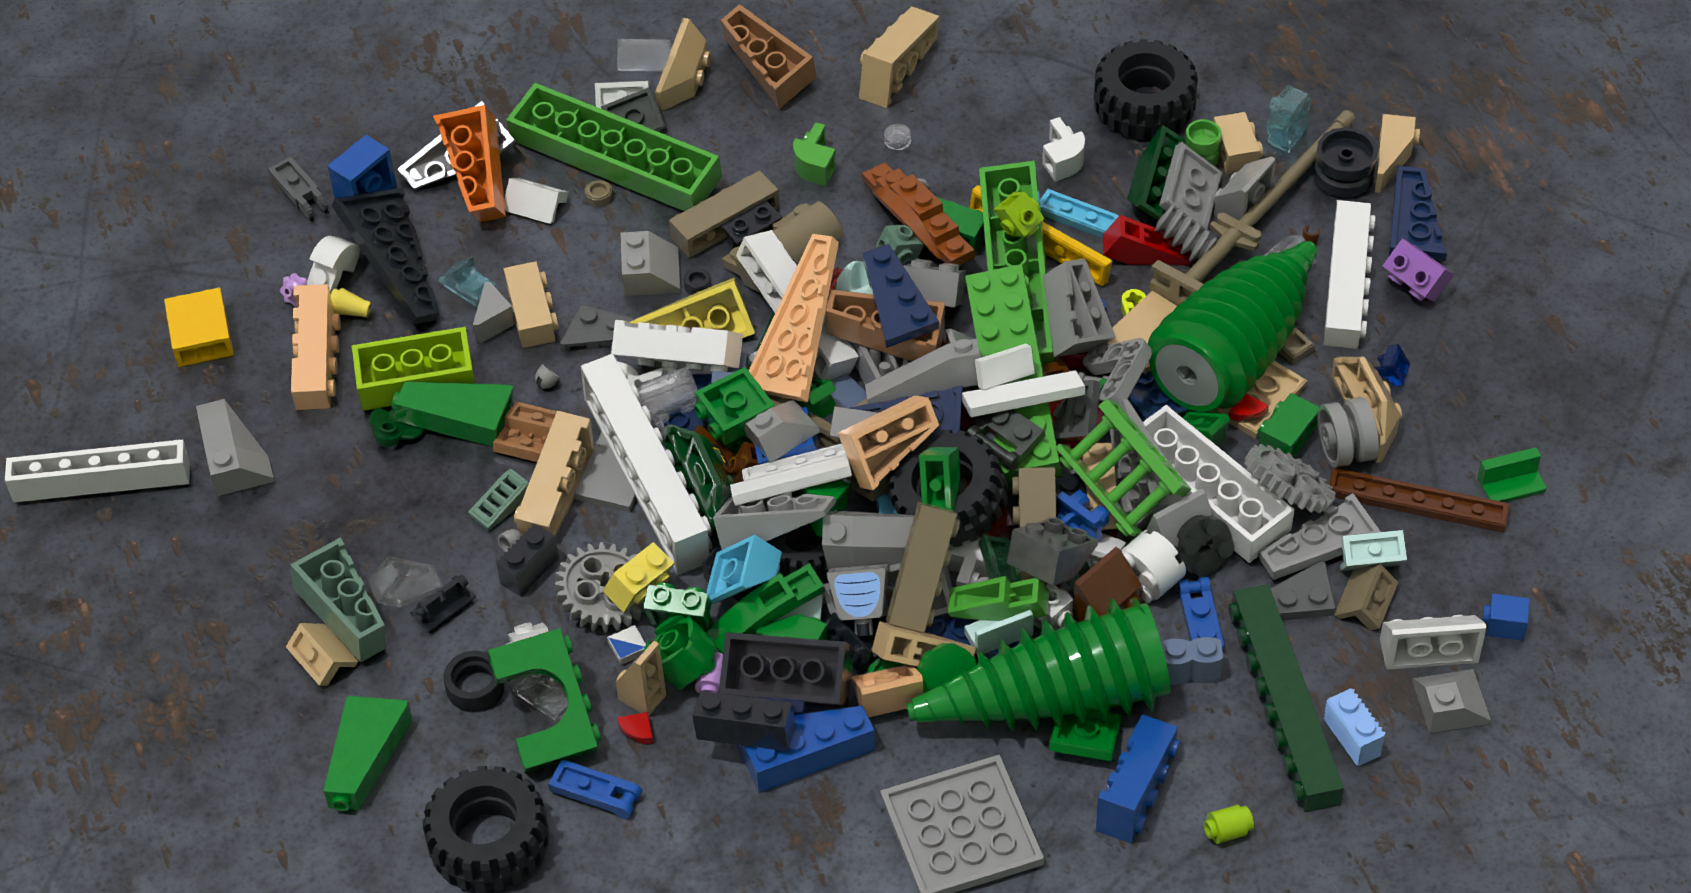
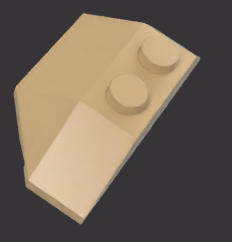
[655,18,711,111]
[1331,357,1402,463]

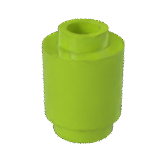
[1203,805,1254,844]

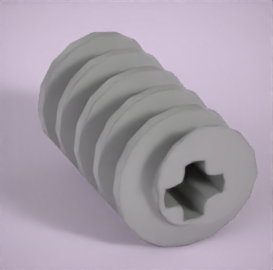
[1154,202,1217,262]

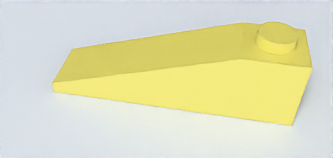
[630,277,755,338]

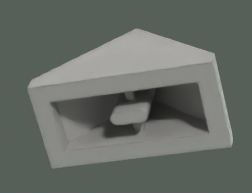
[473,282,515,343]

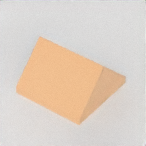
[851,664,923,718]

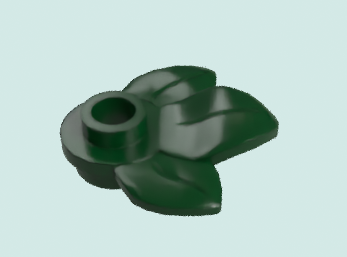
[369,408,425,447]

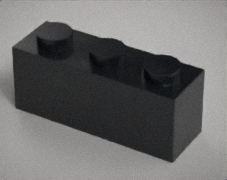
[692,691,796,751]

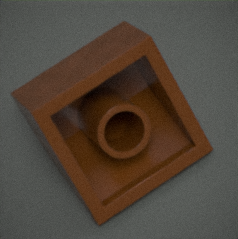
[1073,547,1142,622]

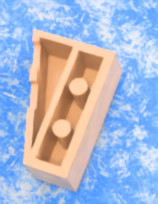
[838,395,939,490]

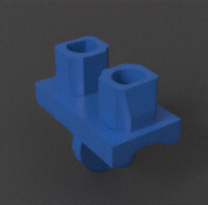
[1056,490,1110,542]

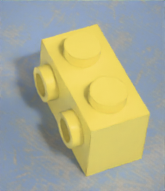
[603,542,674,613]

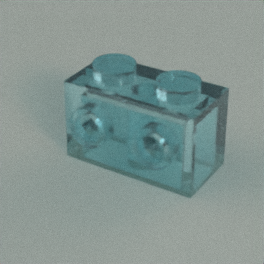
[1266,85,1311,153]

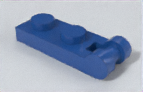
[1177,577,1225,653]
[548,759,643,819]

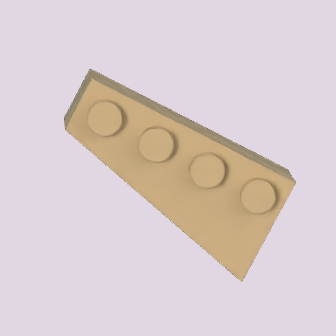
[859,6,940,108]
[514,410,594,537]

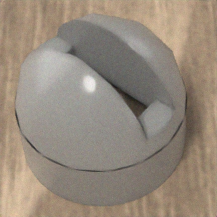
[535,364,560,389]
[497,529,523,552]

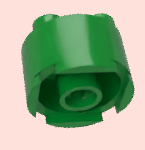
[644,615,716,690]

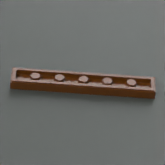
[1329,467,1510,533]

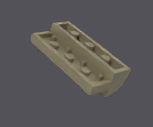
[721,201,844,292]

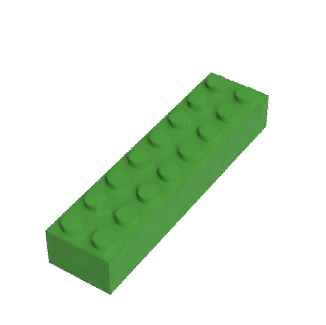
[506,83,723,211]
[979,161,1056,365]
[965,264,1063,490]

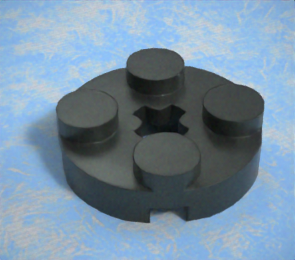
[1174,515,1234,577]

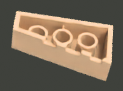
[291,284,341,410]

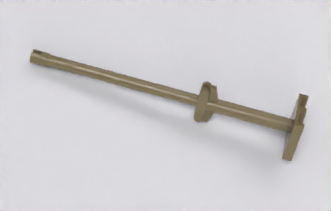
[1149,110,1355,306]

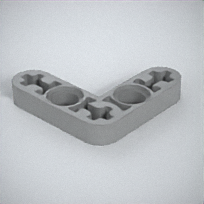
[1082,338,1152,404]

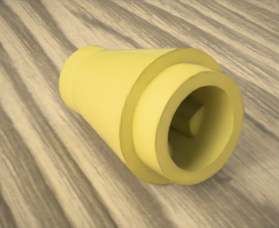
[331,288,372,318]

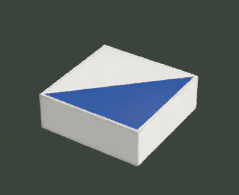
[607,625,646,665]

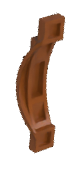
[862,163,975,265]

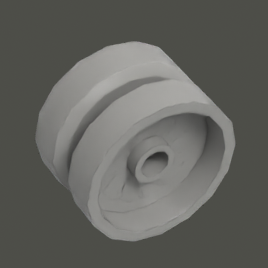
[1317,397,1379,468]

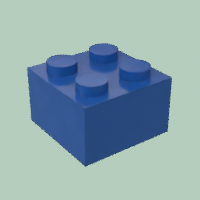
[327,135,397,198]

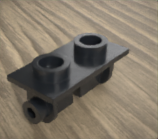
[721,200,782,248]
[410,575,476,632]
[827,612,879,674]

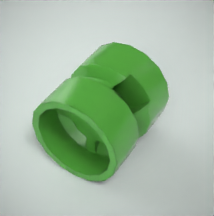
[1185,119,1221,167]

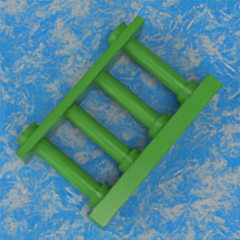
[1055,398,1192,537]

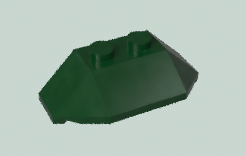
[1127,125,1186,220]
[662,424,734,540]

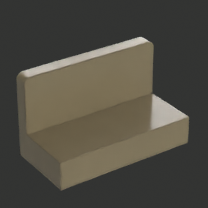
[1334,563,1398,631]

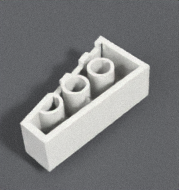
[611,320,743,372]

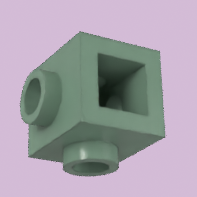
[876,225,924,265]

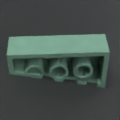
[290,537,386,662]

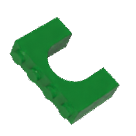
[488,628,601,773]

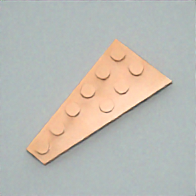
[749,234,839,402]

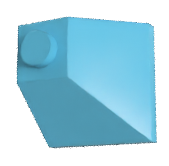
[706,534,782,604]

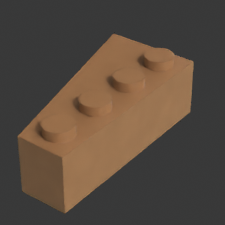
[721,4,817,109]
[826,290,945,361]

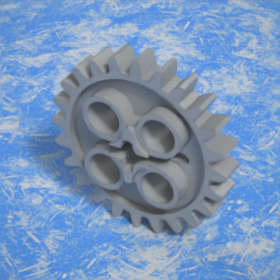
[1244,444,1336,513]
[554,542,645,632]

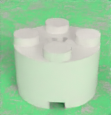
[1121,530,1186,603]

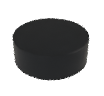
[683,268,712,295]

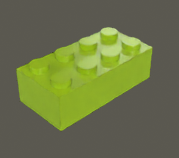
[352,327,475,411]

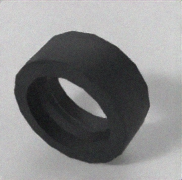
[443,650,504,712]

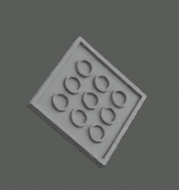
[880,754,1044,893]

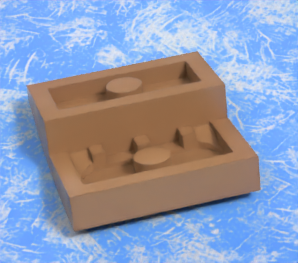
[493,401,557,462]

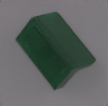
[979,535,1022,583]

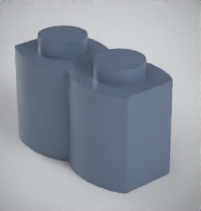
[1161,637,1223,685]

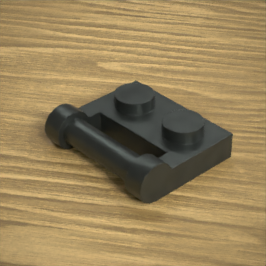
[967,409,1046,471]

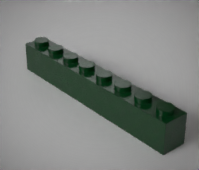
[1228,584,1344,812]

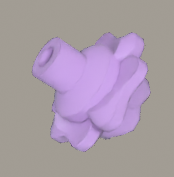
[280,273,307,307]

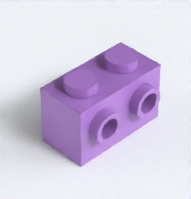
[1383,238,1454,302]

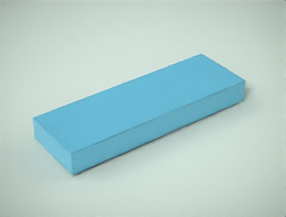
[1040,189,1119,239]

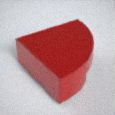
[1228,393,1269,421]
[617,712,653,744]

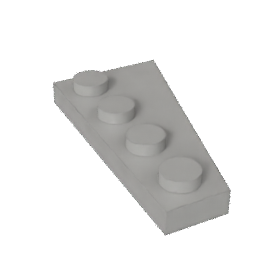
[1259,493,1381,580]

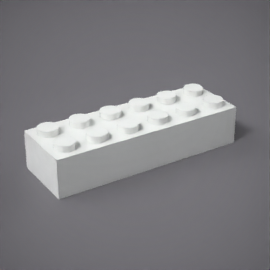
[1143,405,1294,563]

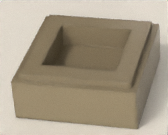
[1279,328,1315,365]

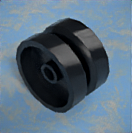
[1314,127,1378,198]

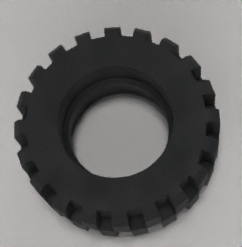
[1094,39,1198,140]
[888,430,1009,547]
[423,766,549,893]

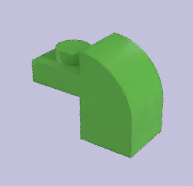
[793,122,836,186]

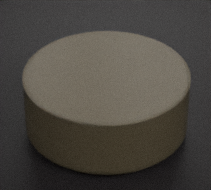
[585,180,613,207]

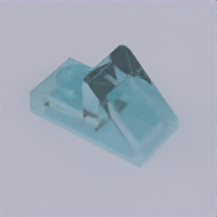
[437,257,497,308]

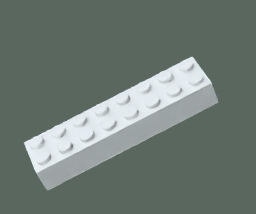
[580,354,713,575]

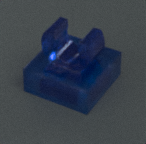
[1374,344,1410,386]

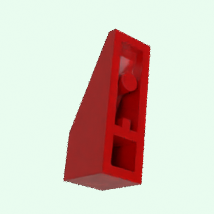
[1103,215,1193,266]

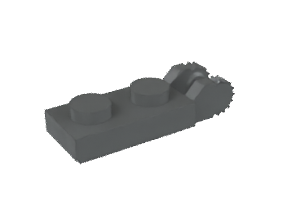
[268,157,329,219]

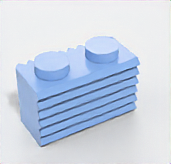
[1323,688,1385,766]

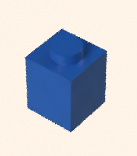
[1482,593,1529,641]

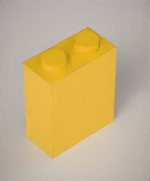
[164,287,234,367]

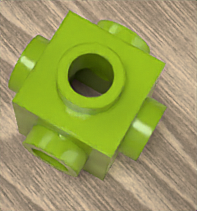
[993,192,1045,237]

